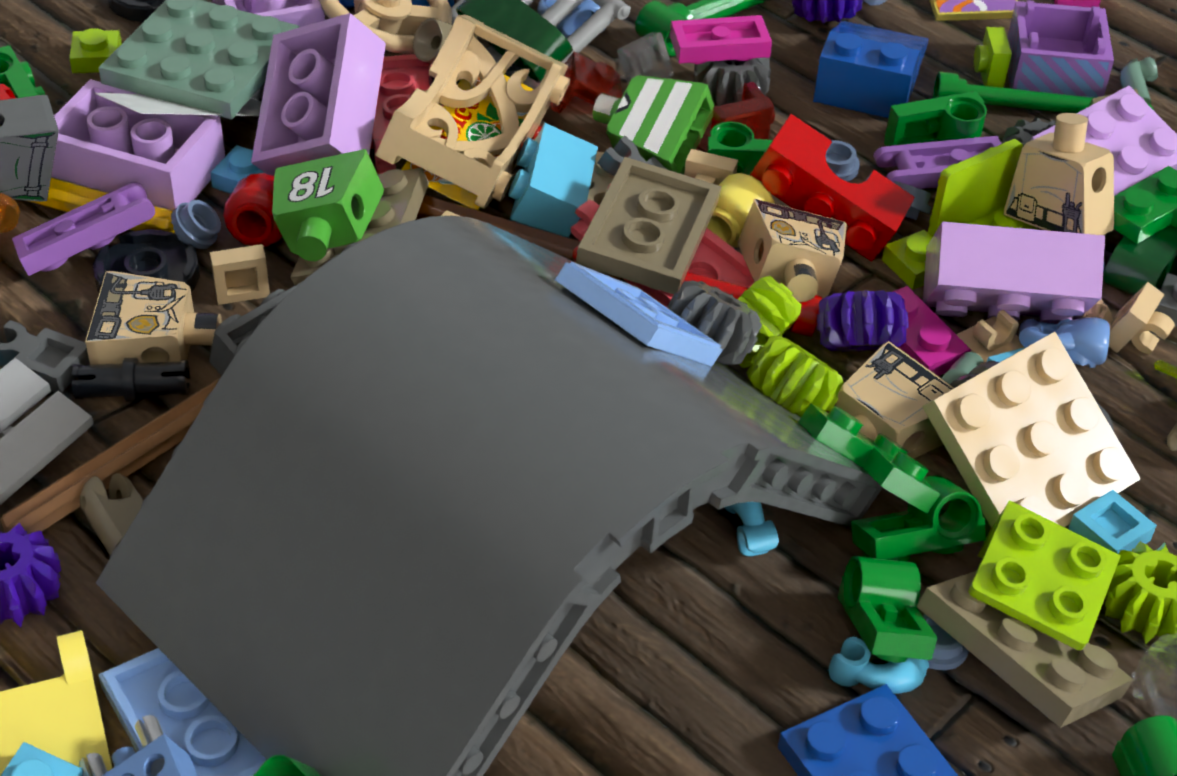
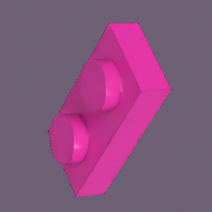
[670,15,772,64]
[892,286,971,376]

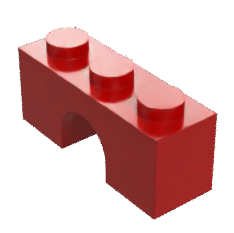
[750,114,915,262]

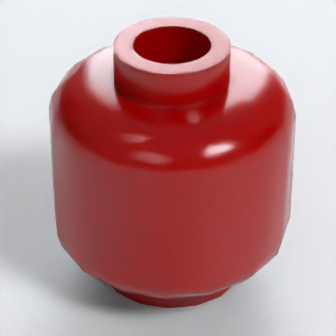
[223,173,282,247]

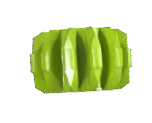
[737,276,802,368]
[746,336,844,417]
[1105,541,1177,646]

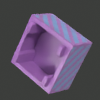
[1007,1,1114,98]

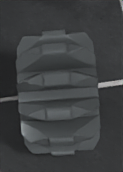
[693,58,771,113]
[667,281,762,365]

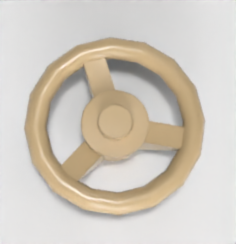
[319,0,453,54]

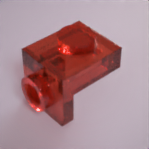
[551,51,622,113]
[711,82,775,140]

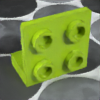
[928,139,1039,237]
[968,500,1121,650]

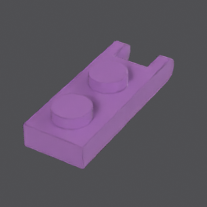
[874,136,1002,189]
[12,182,155,276]

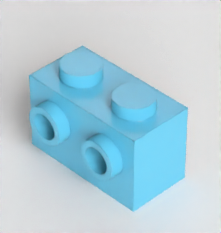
[508,123,598,237]

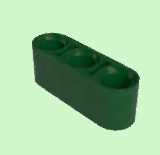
[456,0,573,83]
[1103,225,1177,296]

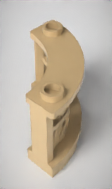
[375,15,570,209]

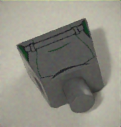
[0,95,59,202]

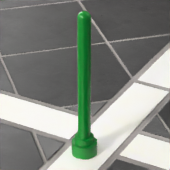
[932,71,1154,113]

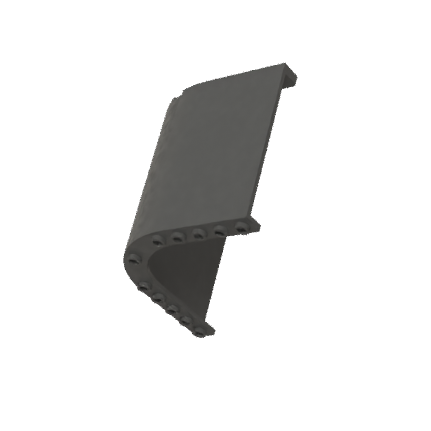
[96,215,883,776]

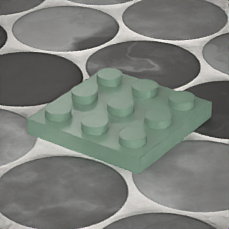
[98,0,299,119]

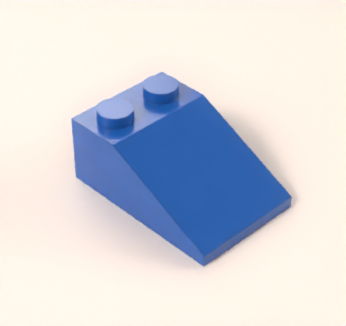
[813,21,929,118]

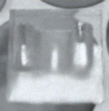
[613,32,675,85]

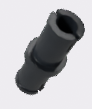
[72,357,191,402]

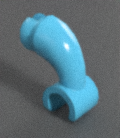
[724,502,779,556]
[829,636,929,694]

